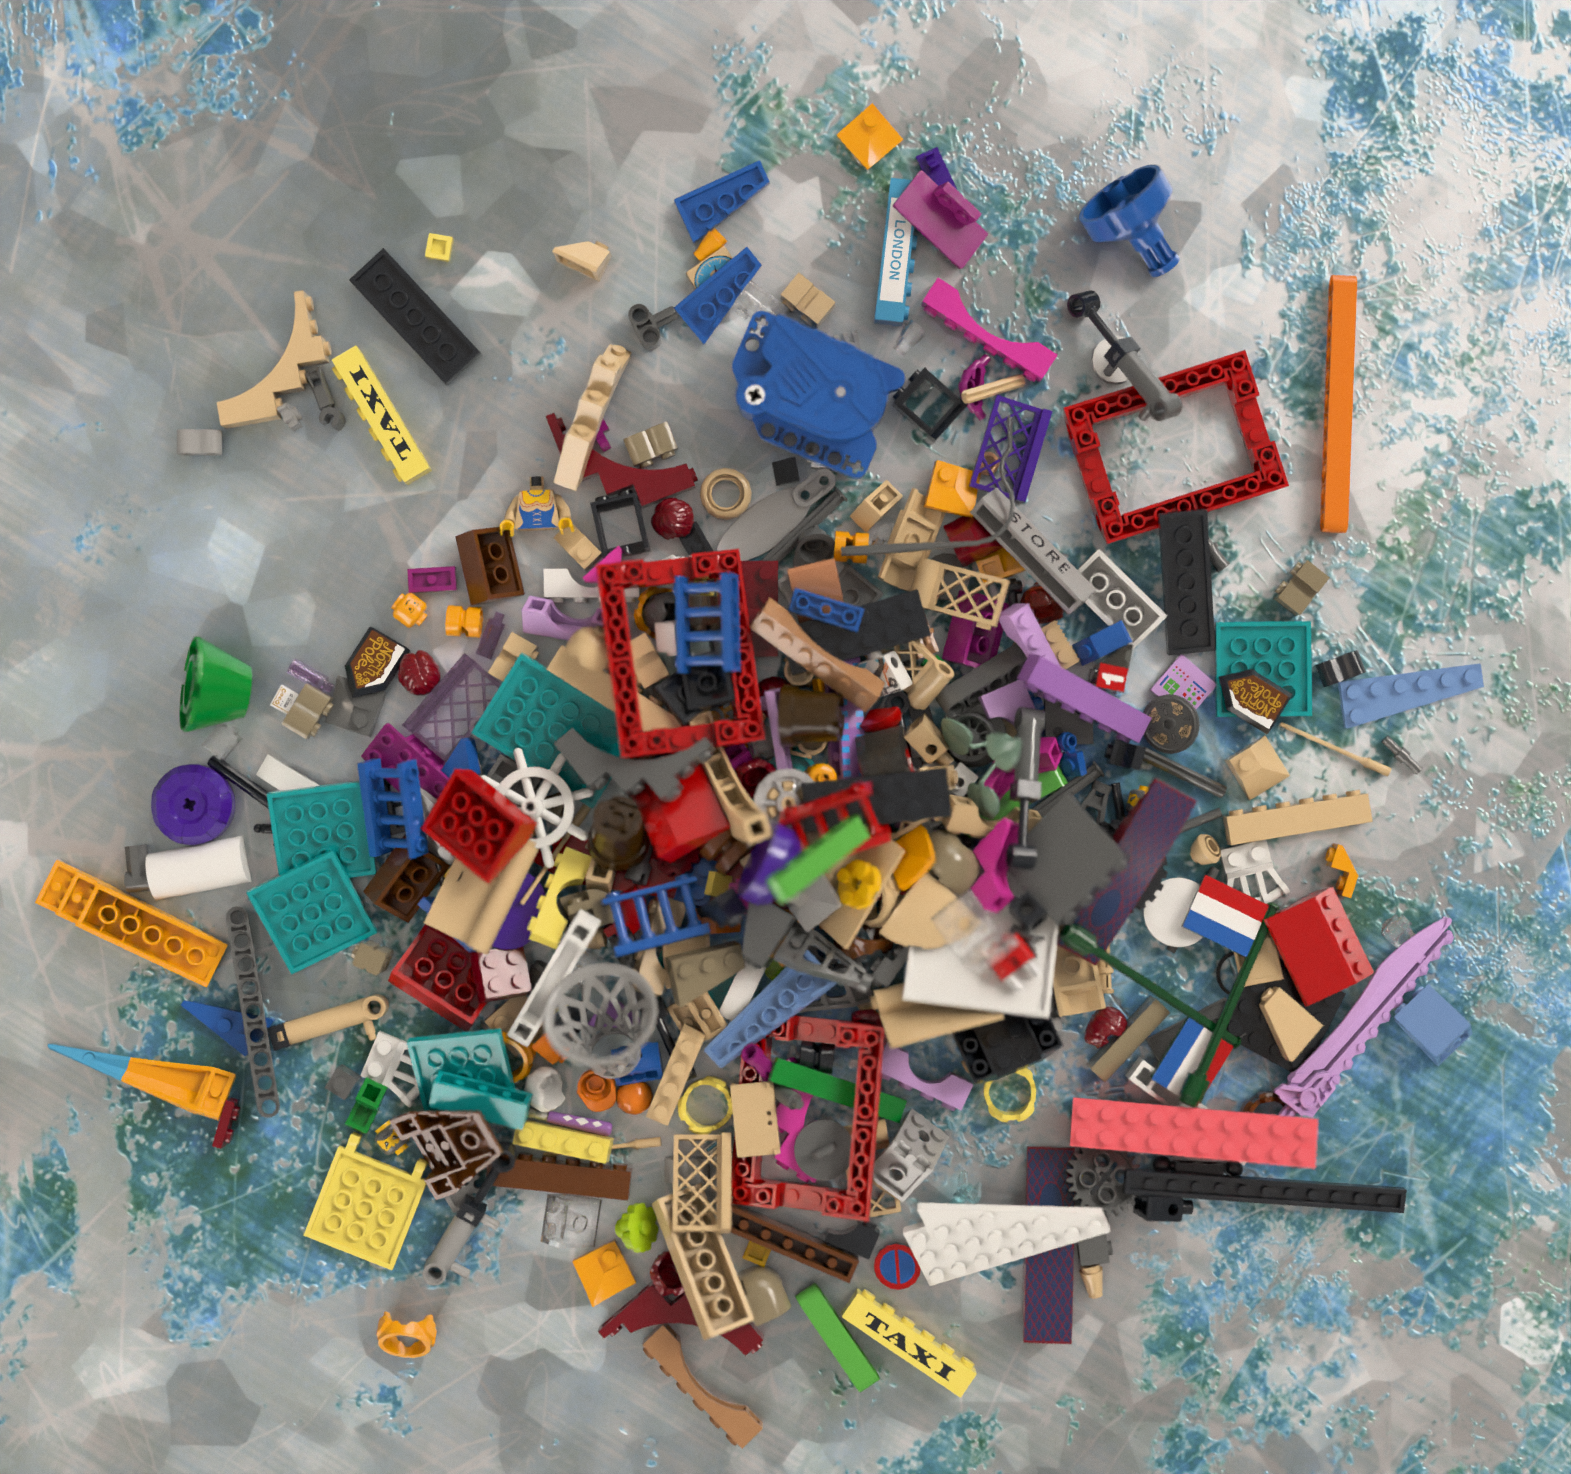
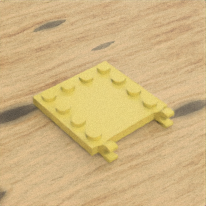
[303,1132,428,1270]

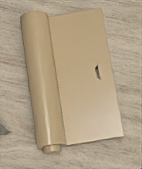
[818,825,905,949]
[424,839,539,954]
[870,982,1004,1049]

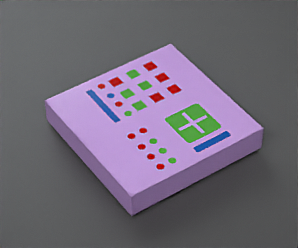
[1150,654,1216,709]

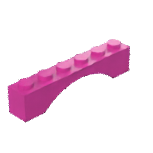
[921,278,1057,382]

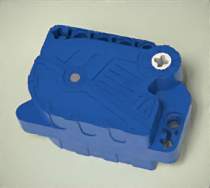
[732,311,905,480]

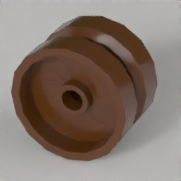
[700,828,757,876]

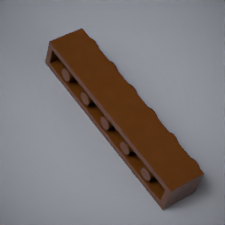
[486,1152,632,1201]
[731,1204,859,1284]

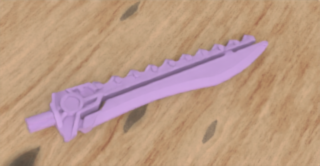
[1274,916,1454,1118]

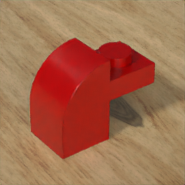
[603,884,647,938]

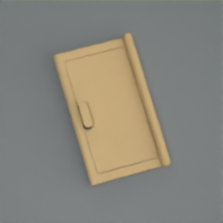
[1234,930,1284,987]
[730,1081,780,1158]

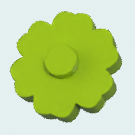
[615,1203,659,1253]

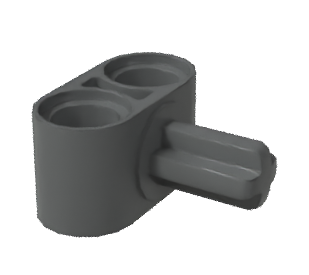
[628,304,678,350]

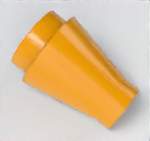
[693,228,728,262]

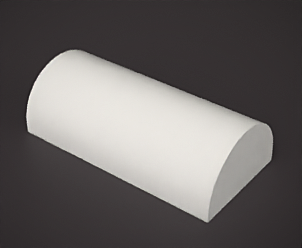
[1077,549,1167,649]
[145,836,252,900]

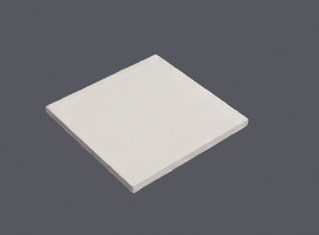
[902,867,1059,1019]

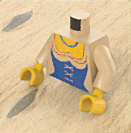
[500,476,574,537]

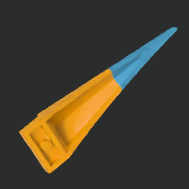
[47,1044,236,1121]

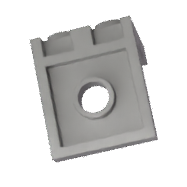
[873,1108,949,1203]

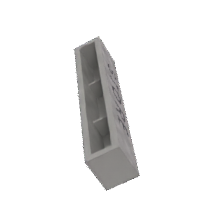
[970,488,1096,615]

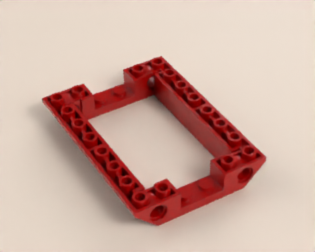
[1063,350,1289,544]
[595,549,765,758]
[731,1015,885,1221]

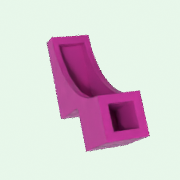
[984,737,1063,802]

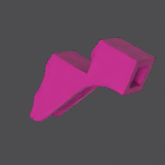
[971,818,1018,913]

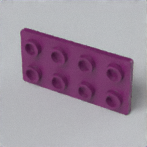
[893,171,988,269]
[361,723,449,799]

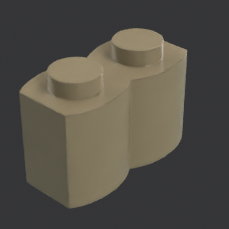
[623,421,679,469]
[281,683,334,739]

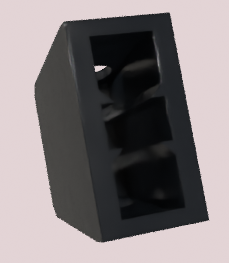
[1133,1195,1193,1222]

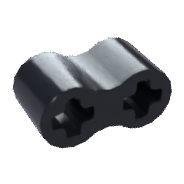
[1315,650,1366,687]

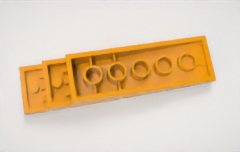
[35,859,228,988]

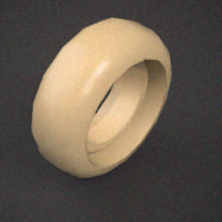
[700,468,752,520]

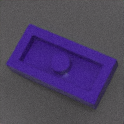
[915,147,957,189]

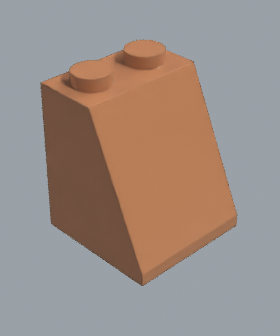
[787,558,844,623]

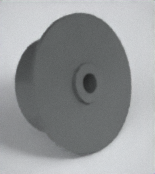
[941,703,1007,767]

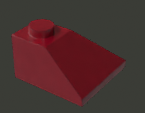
[943,516,1003,567]

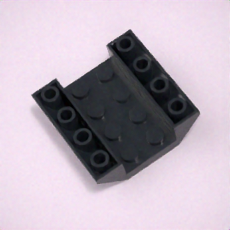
[952,1013,1063,1084]

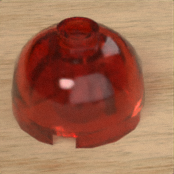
[1020,582,1067,624]

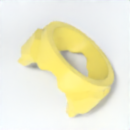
[983,1068,1036,1122]
[678,1076,733,1135]

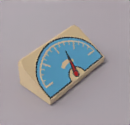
[686,246,732,289]

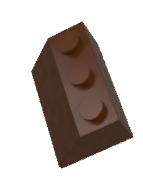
[455,527,525,606]
[363,834,450,923]

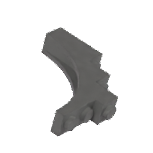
[554,728,716,803]

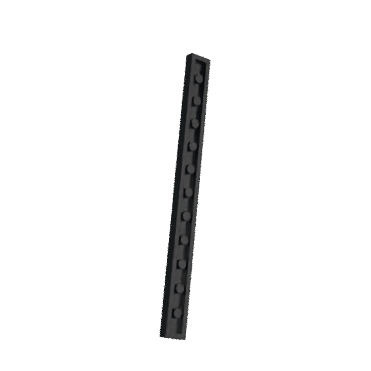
[1122,1168,1407,1213]

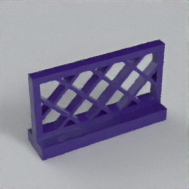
[969,395,1052,504]

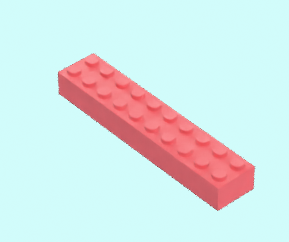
[1070,1097,1318,1168]

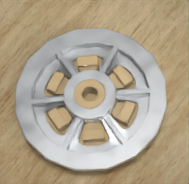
[754,768,815,833]

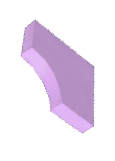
[978,680,1035,728]

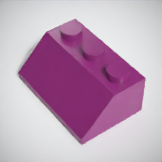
[941,590,1009,669]

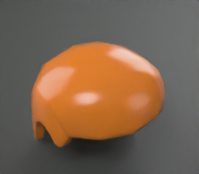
[616,1082,653,1115]

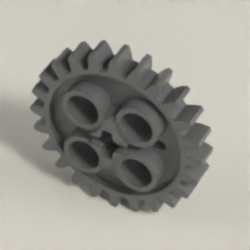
[1064,1147,1140,1219]

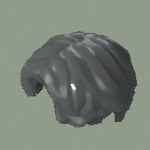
[643,592,676,633]

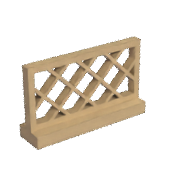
[673,1133,731,1233]

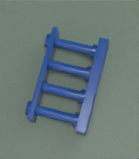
[673,573,741,674]
[357,758,429,859]
[601,874,710,958]

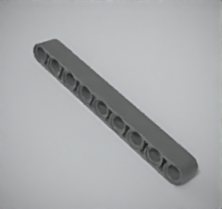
[226,906,280,1118]

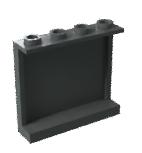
[1008,793,1132,926]

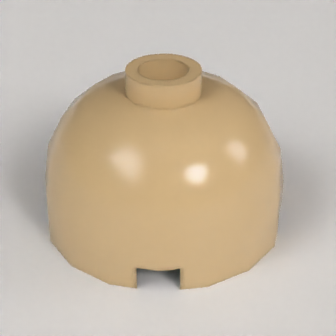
[566,626,609,672]

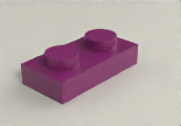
[407,566,457,593]

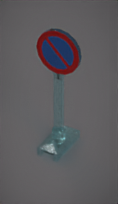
[874,1169,982,1290]

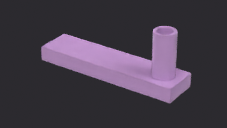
[760,688,793,770]

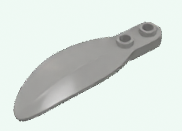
[717,469,836,561]

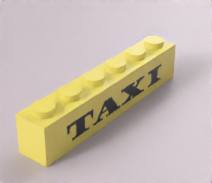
[332,345,432,485]
[841,1288,977,1398]

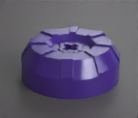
[151,764,236,845]
[737,821,801,905]
[492,873,546,949]

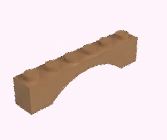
[750,598,885,713]
[642,1323,763,1448]

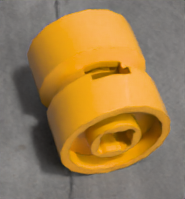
[833,531,869,564]
[445,605,483,638]

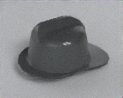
[793,524,835,568]

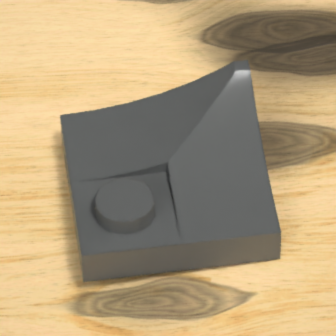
[325,675,387,737]

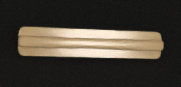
[961,374,1025,404]

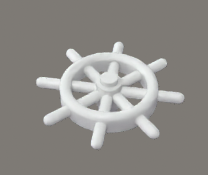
[480,748,594,868]

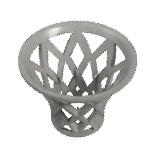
[543,963,658,1079]

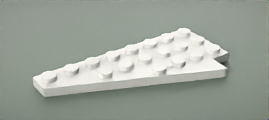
[903,1203,1110,1286]

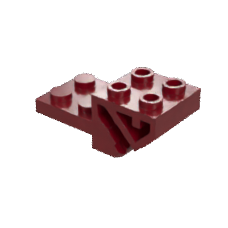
[741,561,778,657]

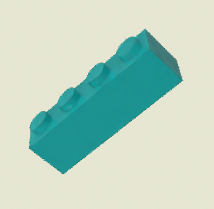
[429,1070,532,1130]

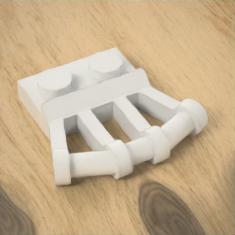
[1220,840,1290,904]
[360,1031,419,1108]

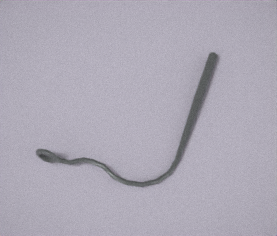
[841,415,1015,556]

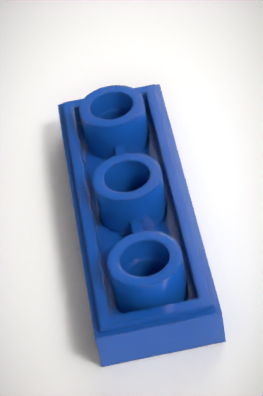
[788,588,864,632]

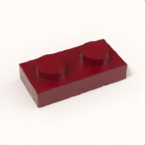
[212,1097,241,1149]

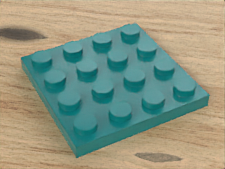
[1214,621,1312,717]
[266,781,377,878]
[246,849,378,975]
[406,1028,515,1111]

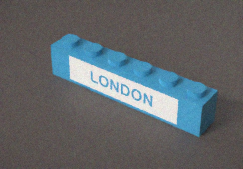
[874,178,918,327]

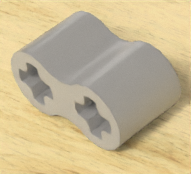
[177,429,222,456]
[664,1156,710,1184]

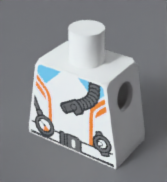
[857,650,913,697]

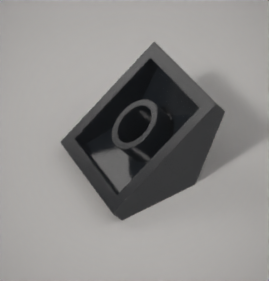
[682,665,735,711]

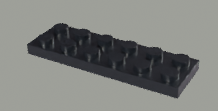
[349,248,481,385]
[1158,508,1216,656]
[787,589,931,676]
[801,767,952,832]

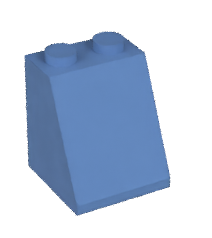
[1394,984,1472,1066]

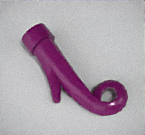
[741,1043,798,1082]

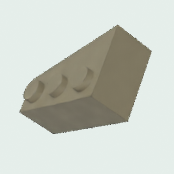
[665,941,745,1008]

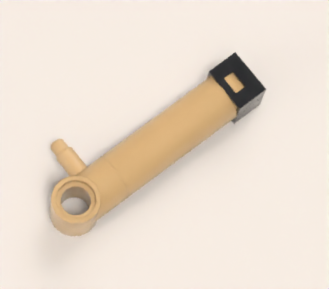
[267,994,389,1051]

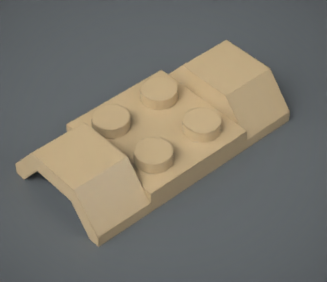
[878,488,946,592]
[1052,924,1106,1017]

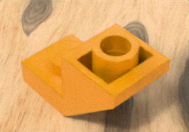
[1325,843,1358,898]

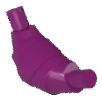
[958,354,991,421]

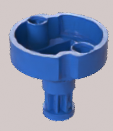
[1079,164,1180,277]

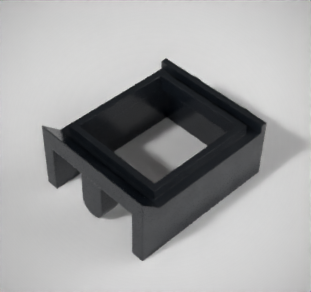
[892,367,968,443]
[590,490,651,559]

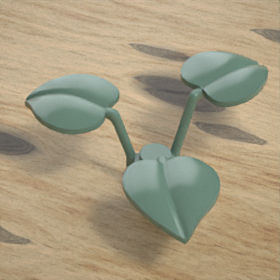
[941,718,1021,819]

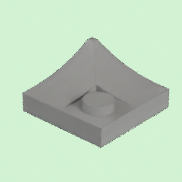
[784,873,842,932]

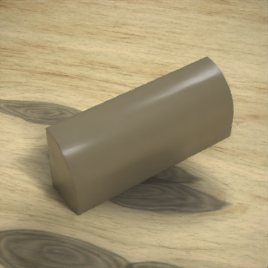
[1086,995,1170,1082]

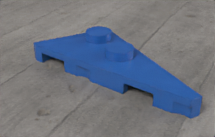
[181,1000,275,1057]

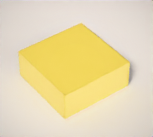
[425,233,453,262]
[704,871,732,898]

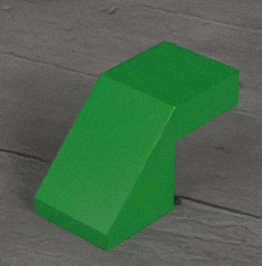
[345,1077,388,1135]

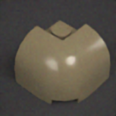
[928,829,981,896]
[558,889,614,935]
[738,1265,791,1327]

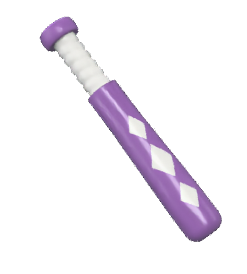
[528,1108,612,1136]

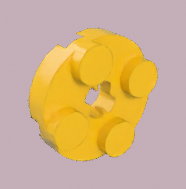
[837,860,881,909]

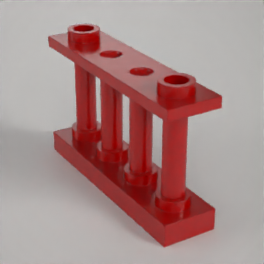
[778,781,891,857]

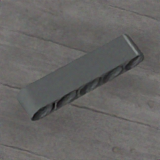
[936,643,1027,718]

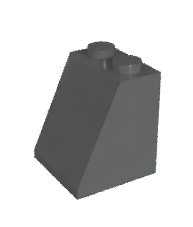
[742,902,797,969]

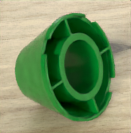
[179,637,252,732]

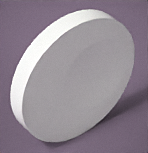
[1143,878,1203,947]

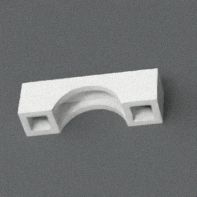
[544,569,640,603]

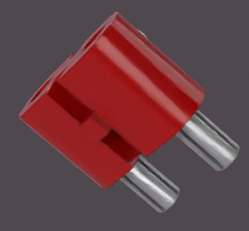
[984,933,1041,992]

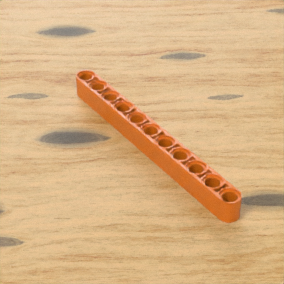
[1320,275,1357,533]

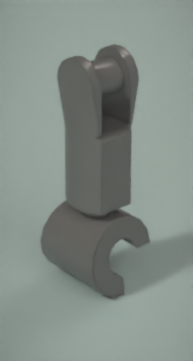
[305,366,346,431]

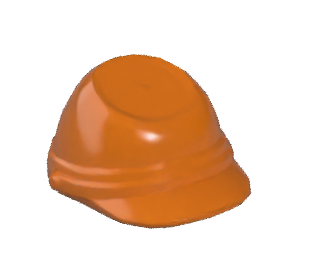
[576,1069,616,1112]

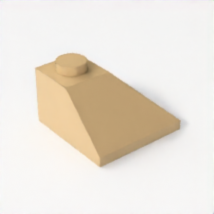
[552,241,612,282]
[1225,735,1290,800]

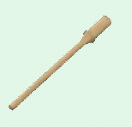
[1279,722,1392,777]
[520,804,591,905]
[543,1137,662,1156]

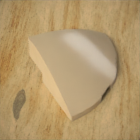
[880,872,982,949]

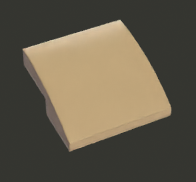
[666,992,728,1042]

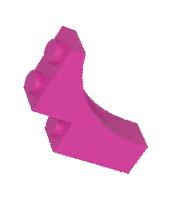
[774,1087,817,1183]

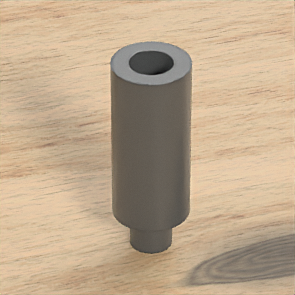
[773,1082,804,1110]

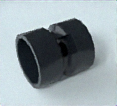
[799,1041,835,1075]

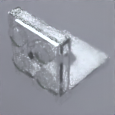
[930,889,1019,974]

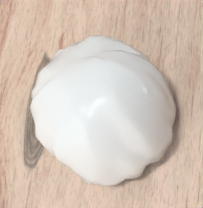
[524,1066,566,1112]

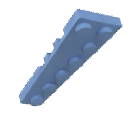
[1338,663,1484,728]
[704,950,837,1068]

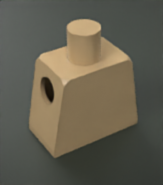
[904,713,954,765]

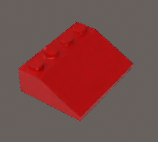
[631,752,731,863]
[421,769,538,884]
[1264,887,1374,1006]
[388,924,488,1032]

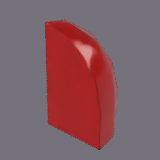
[860,706,902,733]

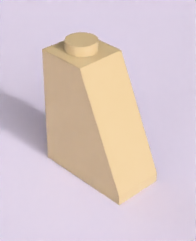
[1259,987,1323,1062]

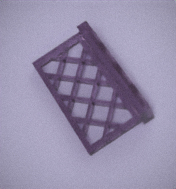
[402,653,501,762]

